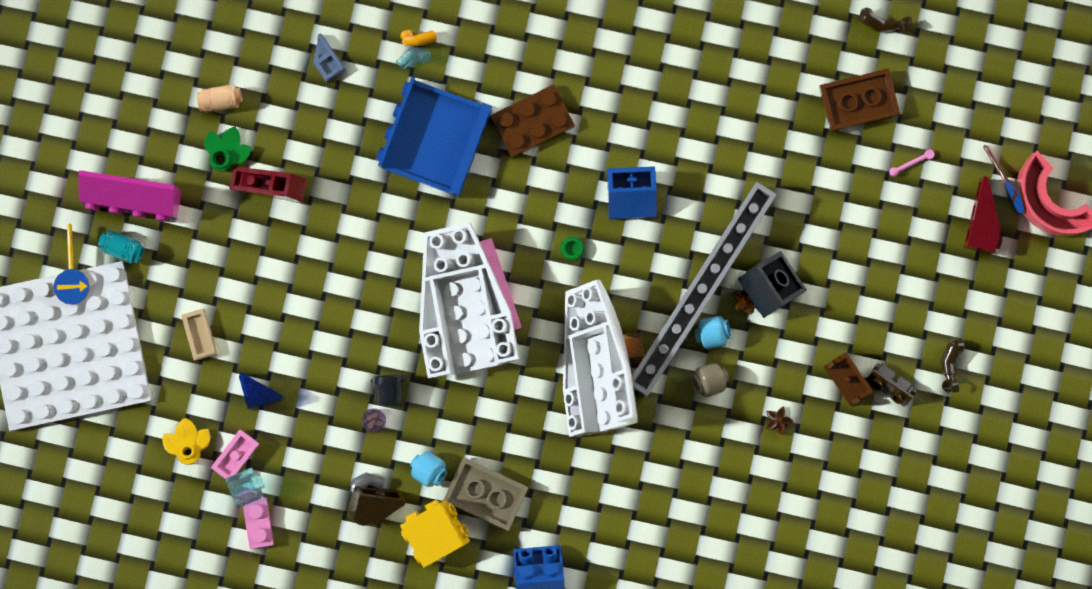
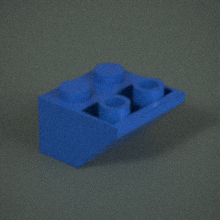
[607,166,657,220]
[513,545,565,589]

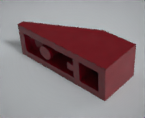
[229,166,308,203]
[963,176,1003,254]

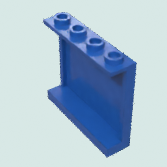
[376,77,492,198]

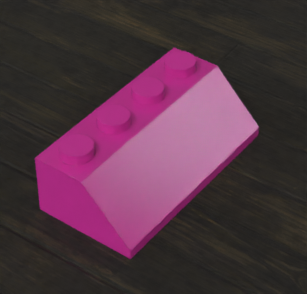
[78,170,182,222]

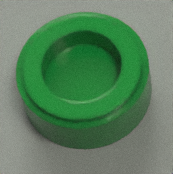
[560,236,584,261]

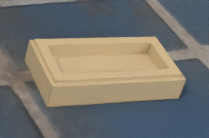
[181,308,218,361]

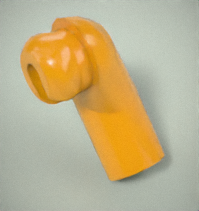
[400,30,437,46]

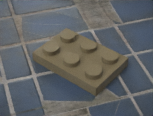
[443,457,529,531]

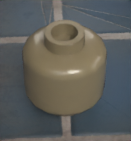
[691,363,729,397]

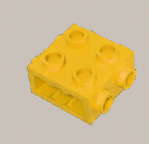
[400,499,470,568]

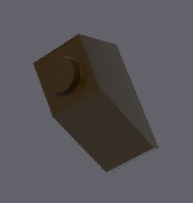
[349,486,406,526]

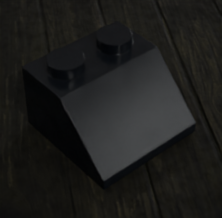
[737,251,807,318]

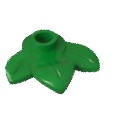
[204,127,252,171]

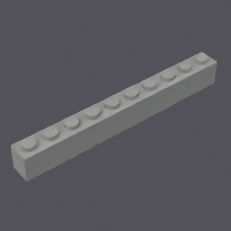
[632,182,777,398]

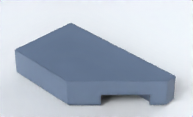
[313,33,346,83]

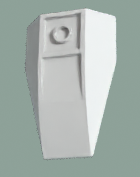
[419,222,519,378]
[563,280,638,437]

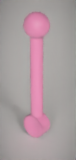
[889,149,934,176]

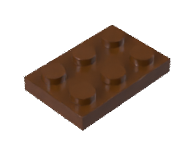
[819,68,900,132]
[490,84,575,158]

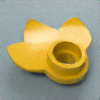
[162,418,210,465]

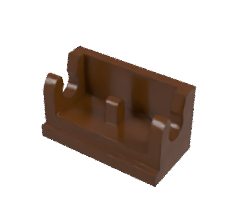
[824,352,873,406]

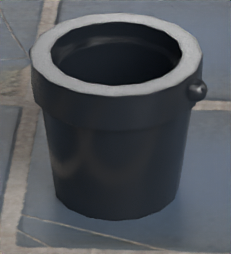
[370,375,405,406]

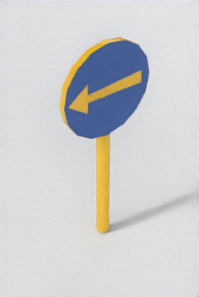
[53,224,90,305]

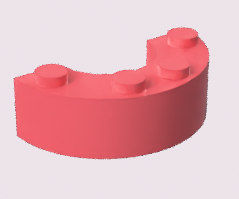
[1016,151,1092,237]

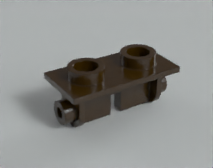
[865,363,917,407]

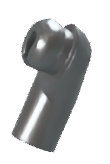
[350,472,386,494]

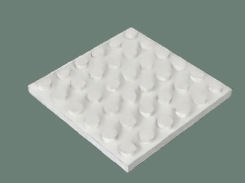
[0,261,152,431]

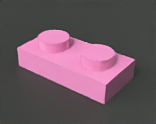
[211,429,260,482]
[242,497,274,549]

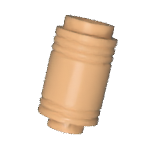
[197,84,242,113]

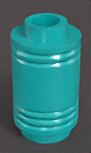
[98,230,145,264]

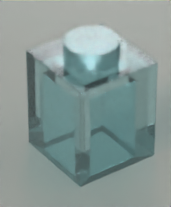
[225,468,265,509]

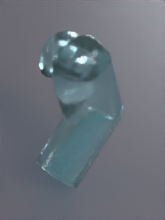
[395,47,431,70]

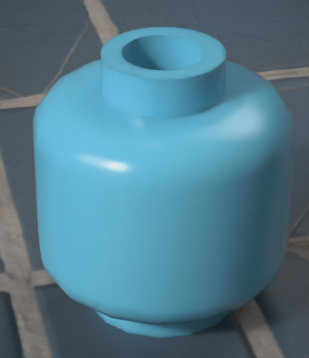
[694,316,731,349]
[410,452,447,487]

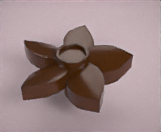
[731,289,754,315]
[765,406,793,435]

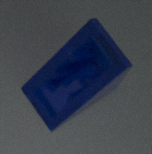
[239,373,285,410]

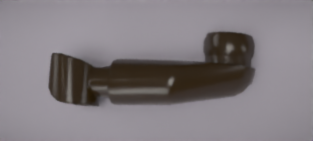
[860,7,913,33]
[941,339,965,392]

